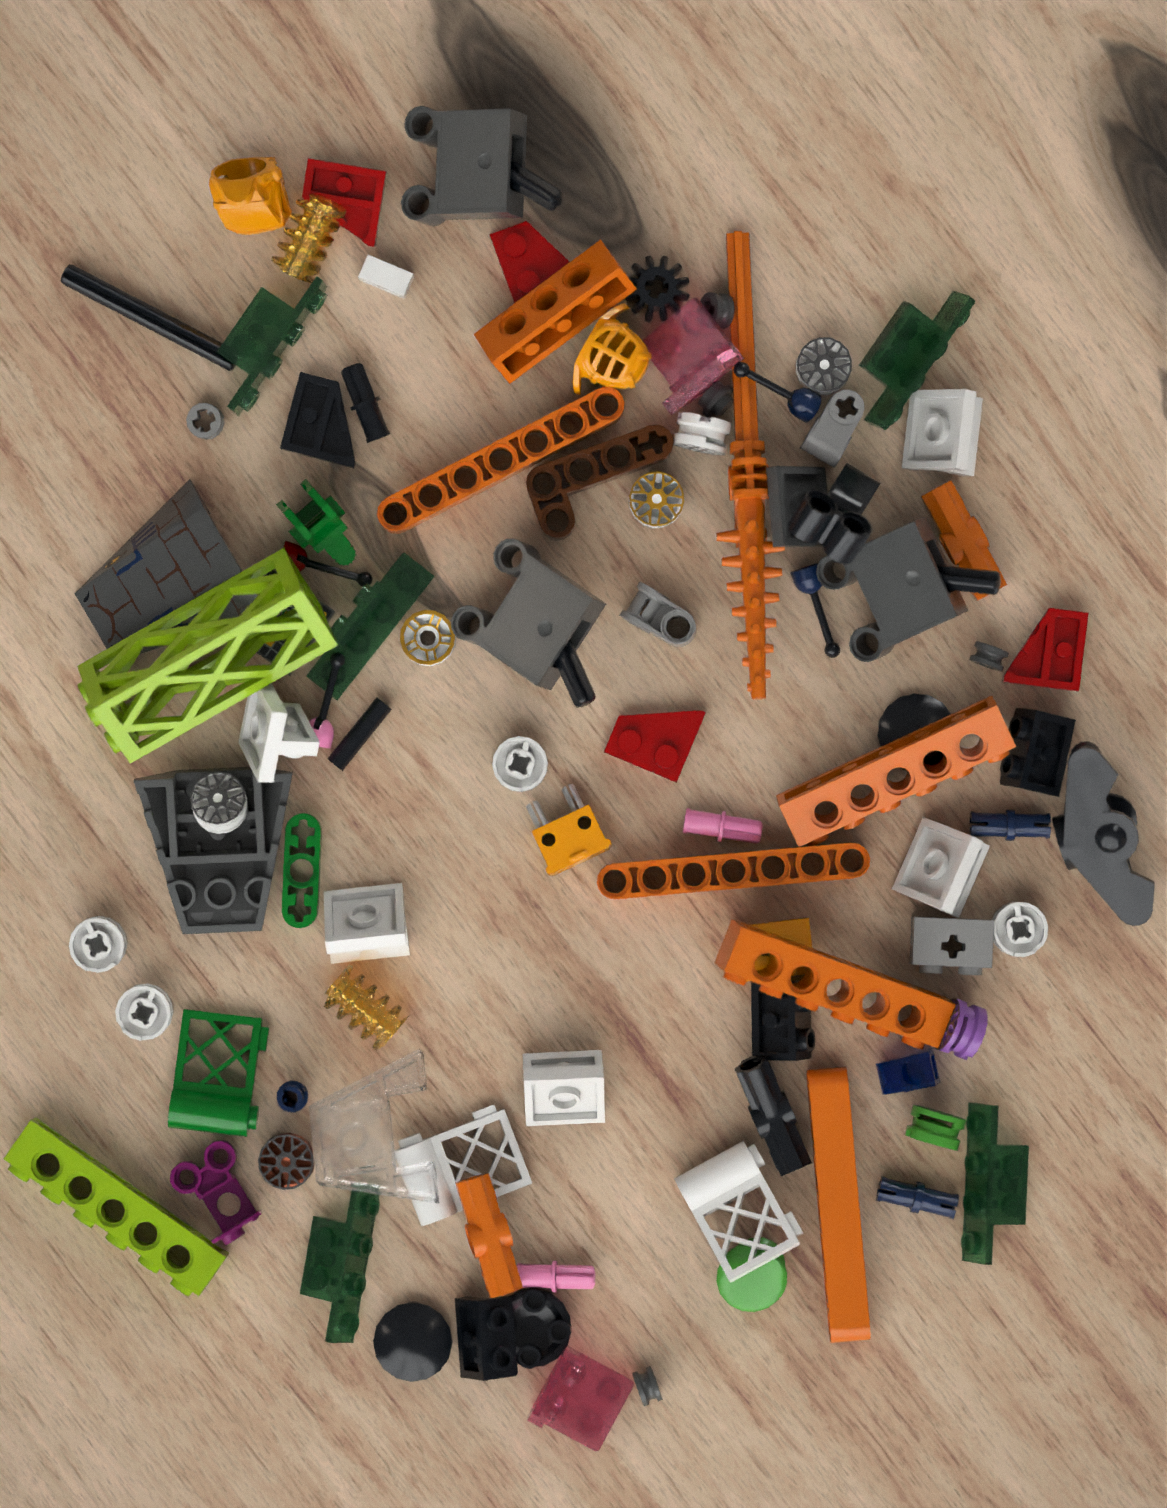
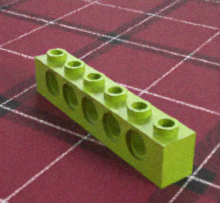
[4,1117,230,1296]

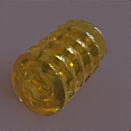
[271,193,346,283]
[324,964,410,1050]

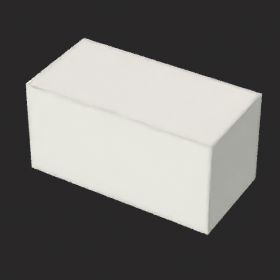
[358,255,414,299]

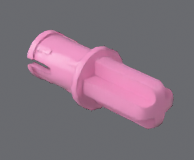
[683,808,763,844]
[517,1261,596,1293]

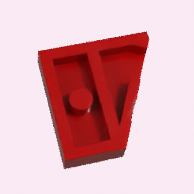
[302,158,387,247]
[490,221,570,303]
[1002,608,1089,692]
[604,710,706,783]

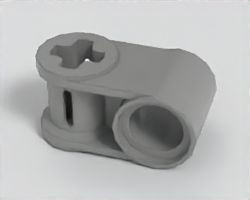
[800,389,864,468]
[619,582,696,647]

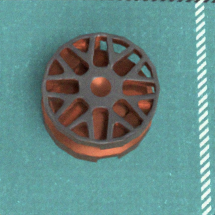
[258,1132,316,1190]

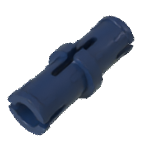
[969,809,1051,841]
[277,1081,309,1113]
[876,1176,959,1219]

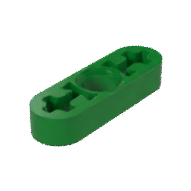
[282,813,322,928]

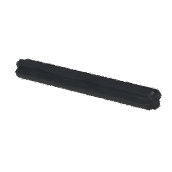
[60,264,240,371]

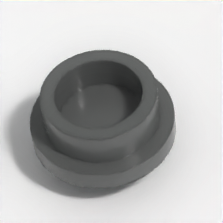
[698,381,733,417]

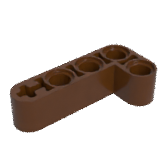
[526,424,674,541]

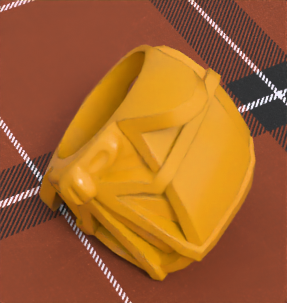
[209,157,292,235]
[573,303,652,395]

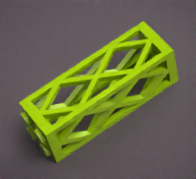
[77,548,338,764]

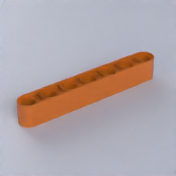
[377,387,624,534]
[597,843,870,899]
[806,1067,871,1343]

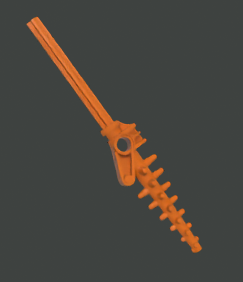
[716,231,785,700]

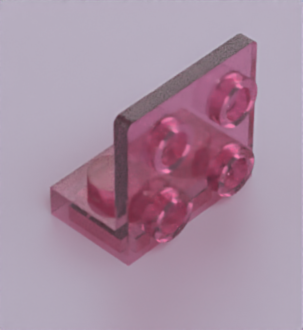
[643,298,744,415]
[527,1345,634,1451]

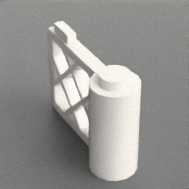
[393,1104,532,1226]
[674,1141,803,1283]

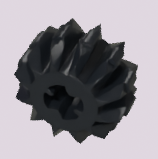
[624,256,689,323]

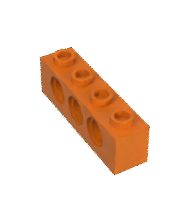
[474,239,637,384]

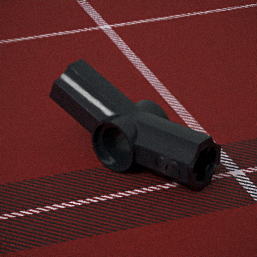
[734,1055,812,1176]

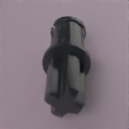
[341,363,390,443]

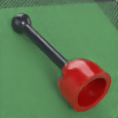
[283,540,373,587]

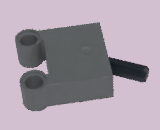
[401,106,563,226]
[816,517,1001,662]
[451,538,606,707]

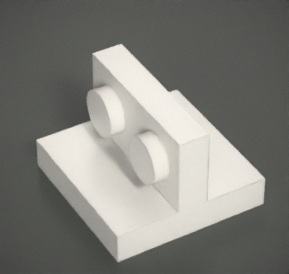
[902,389,983,476]
[238,683,320,783]
[892,817,990,918]
[324,883,410,964]
[523,1050,605,1126]

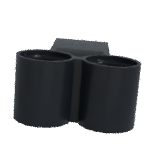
[788,463,880,564]

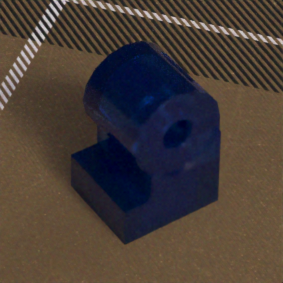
[876,1048,940,1095]

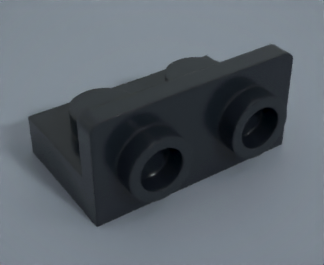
[1000,708,1076,797]
[751,980,815,1061]
[455,1296,518,1381]

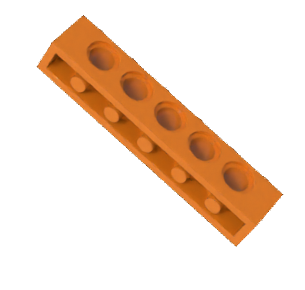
[776,696,1016,847]
[714,919,956,1050]

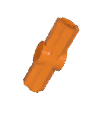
[921,480,1007,601]
[455,1173,523,1298]

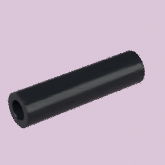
[327,697,392,771]

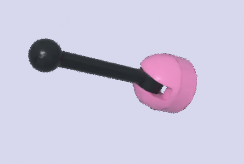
[309,652,345,748]

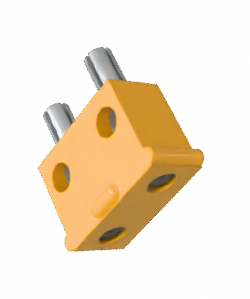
[526,784,612,876]

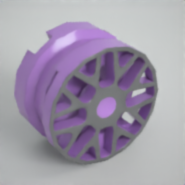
[935,998,988,1060]

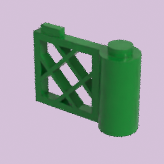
[168,1009,269,1137]

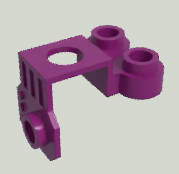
[170,1140,263,1246]

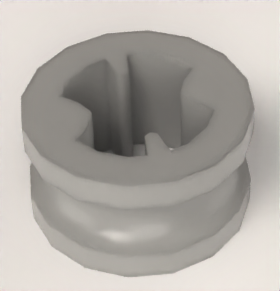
[186,403,224,439]

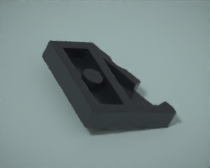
[280,372,356,469]

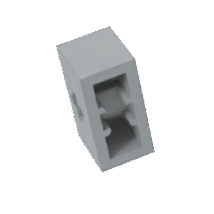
[910,916,994,975]

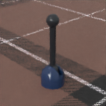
[734,362,822,422]
[790,563,840,658]

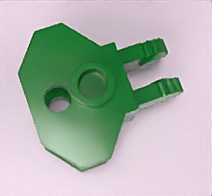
[276,479,357,566]

